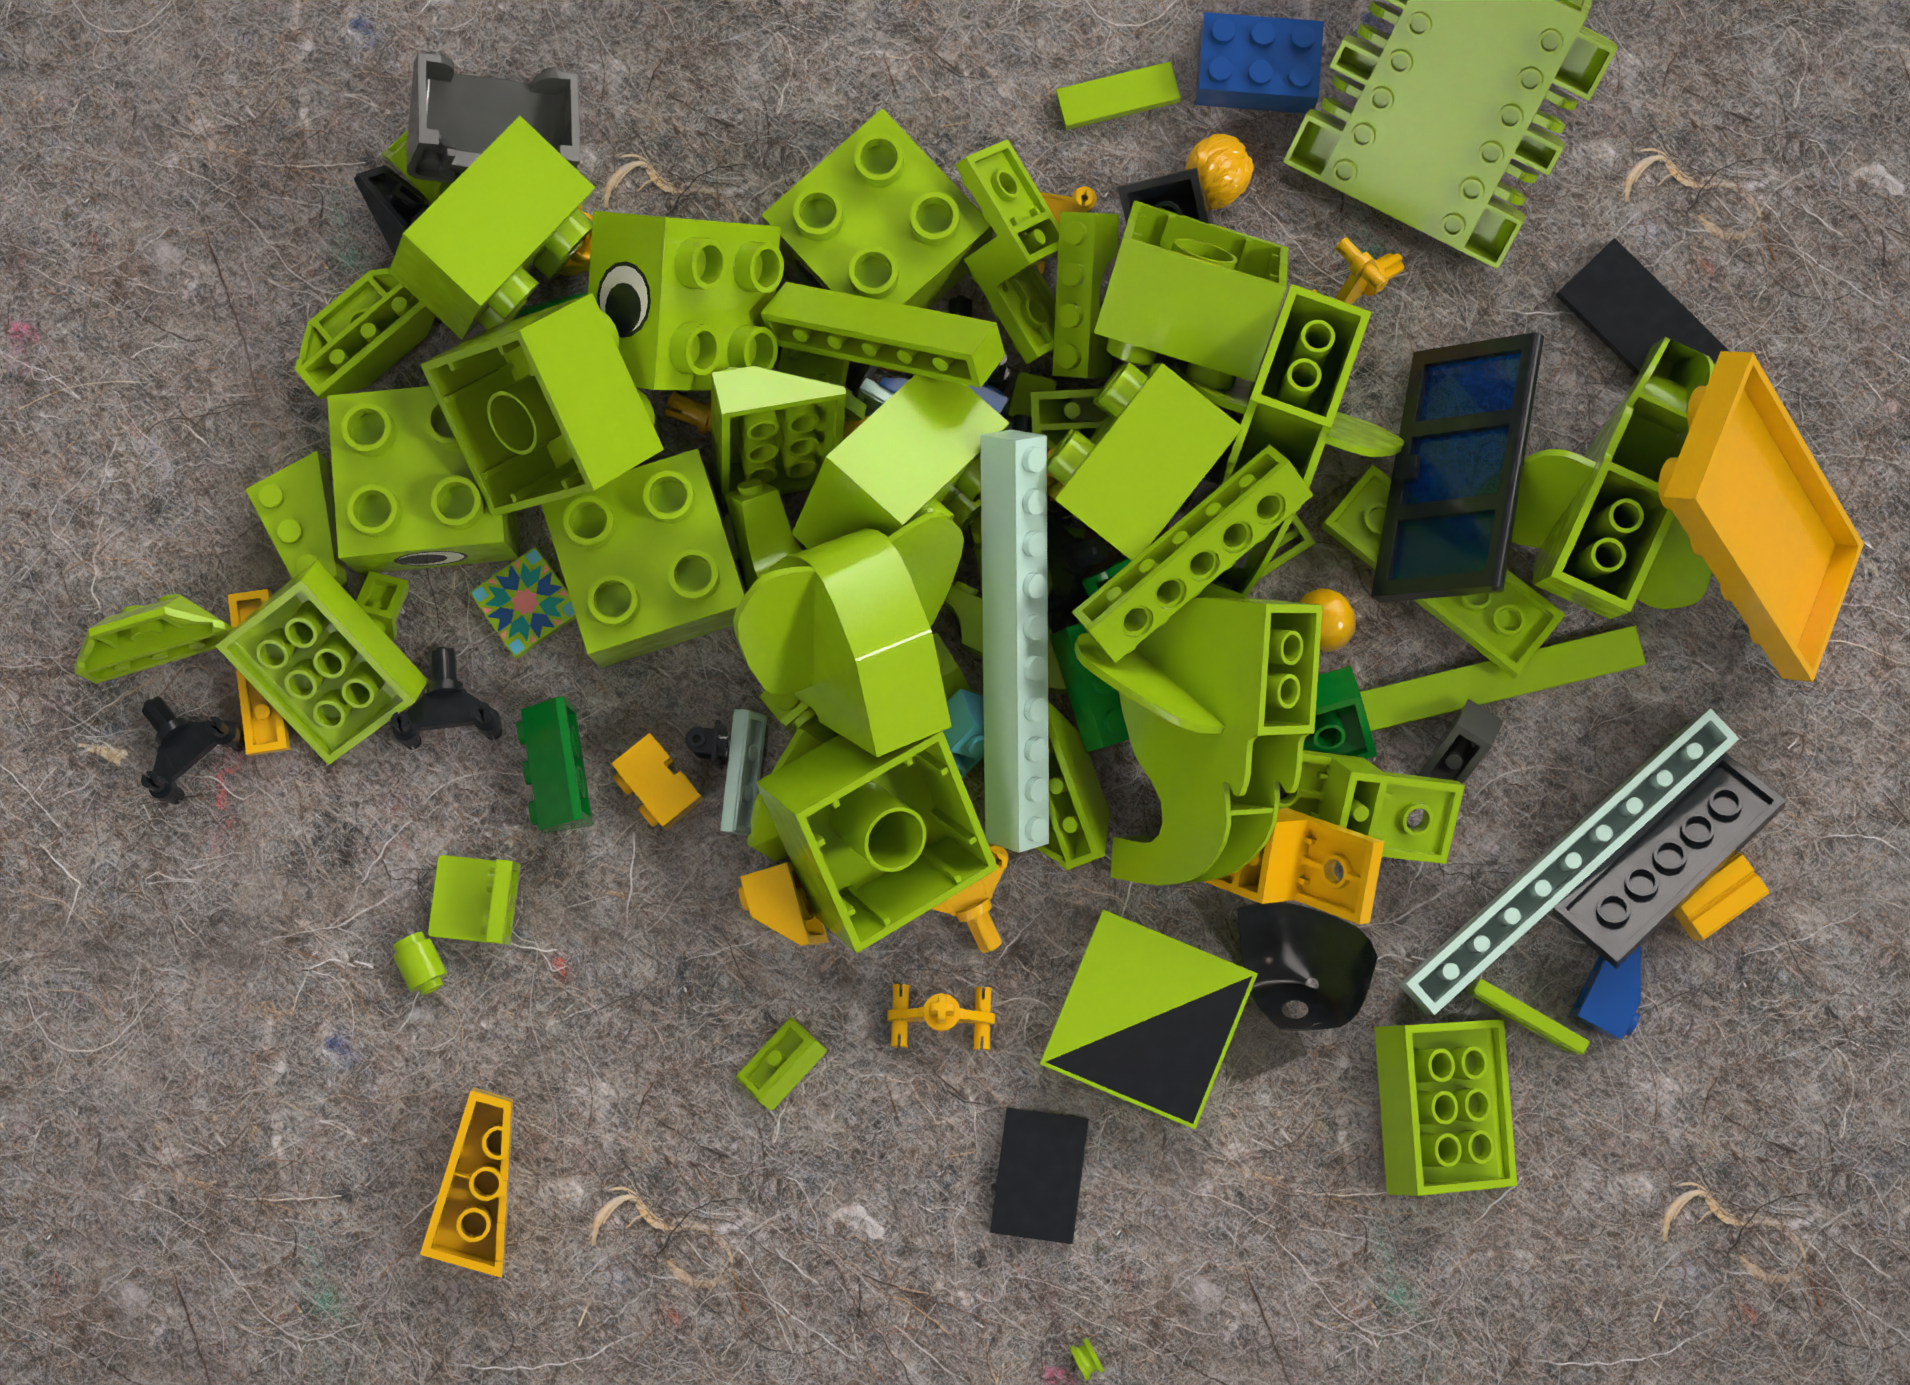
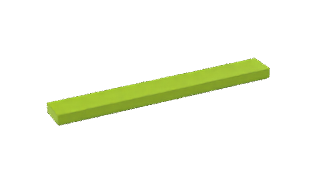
[1360,626,1646,732]

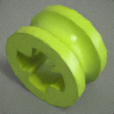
[1069,1337,1105,1381]

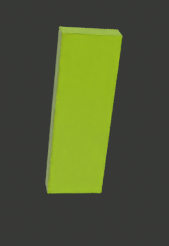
[1056,61,1181,131]
[1466,978,1590,1055]

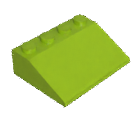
[711,366,846,505]
[216,560,429,765]
[1374,1019,1517,1196]

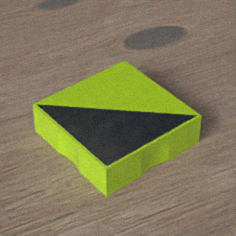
[1040,910,1258,1129]

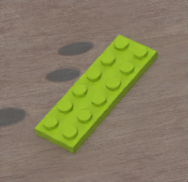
[1321,464,1566,679]

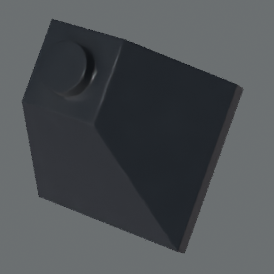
[1118,168,1213,225]

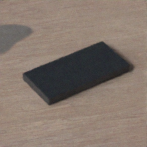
[1556,238,1728,376]

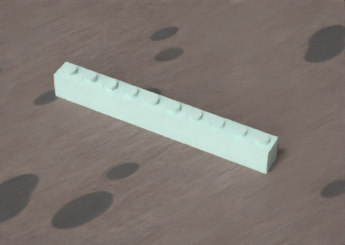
[980,429,1049,853]
[1398,708,1739,1015]

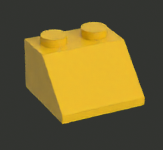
[738,862,829,946]

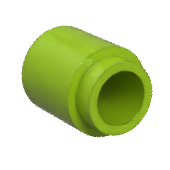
[392,931,448,996]

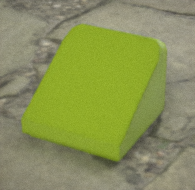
[1008,372,1057,417]

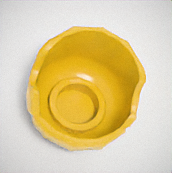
[1298,588,1356,652]

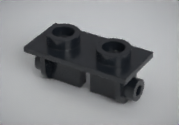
[685,720,731,769]

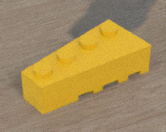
[420,1087,514,1278]

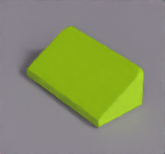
[735,1016,827,1110]

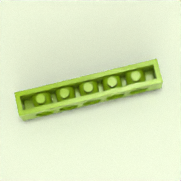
[1072,444,1313,663]

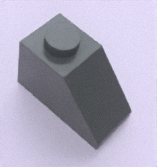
[1417,699,1503,784]

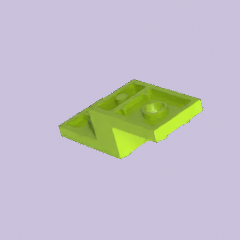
[955,139,1059,364]
[1279,750,1465,864]

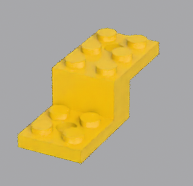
[1203,808,1384,925]

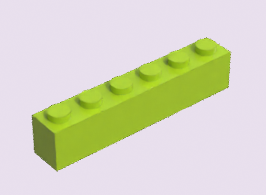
[760,282,1005,388]

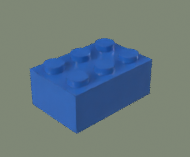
[1195,12,1324,114]

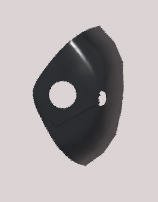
[1237,902,1378,1031]

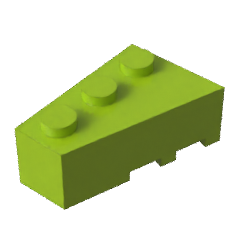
[245,451,348,586]

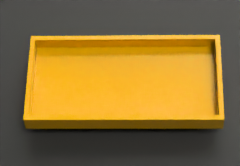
[1658,351,1864,682]

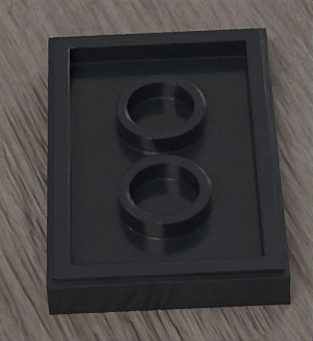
[990,1107,1089,1244]

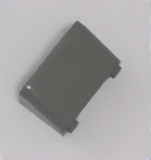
[406,51,580,183]

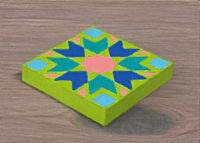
[469,546,576,659]

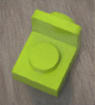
[356,571,409,641]

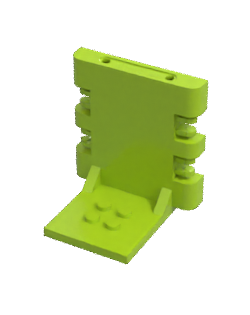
[1283,0,1618,270]

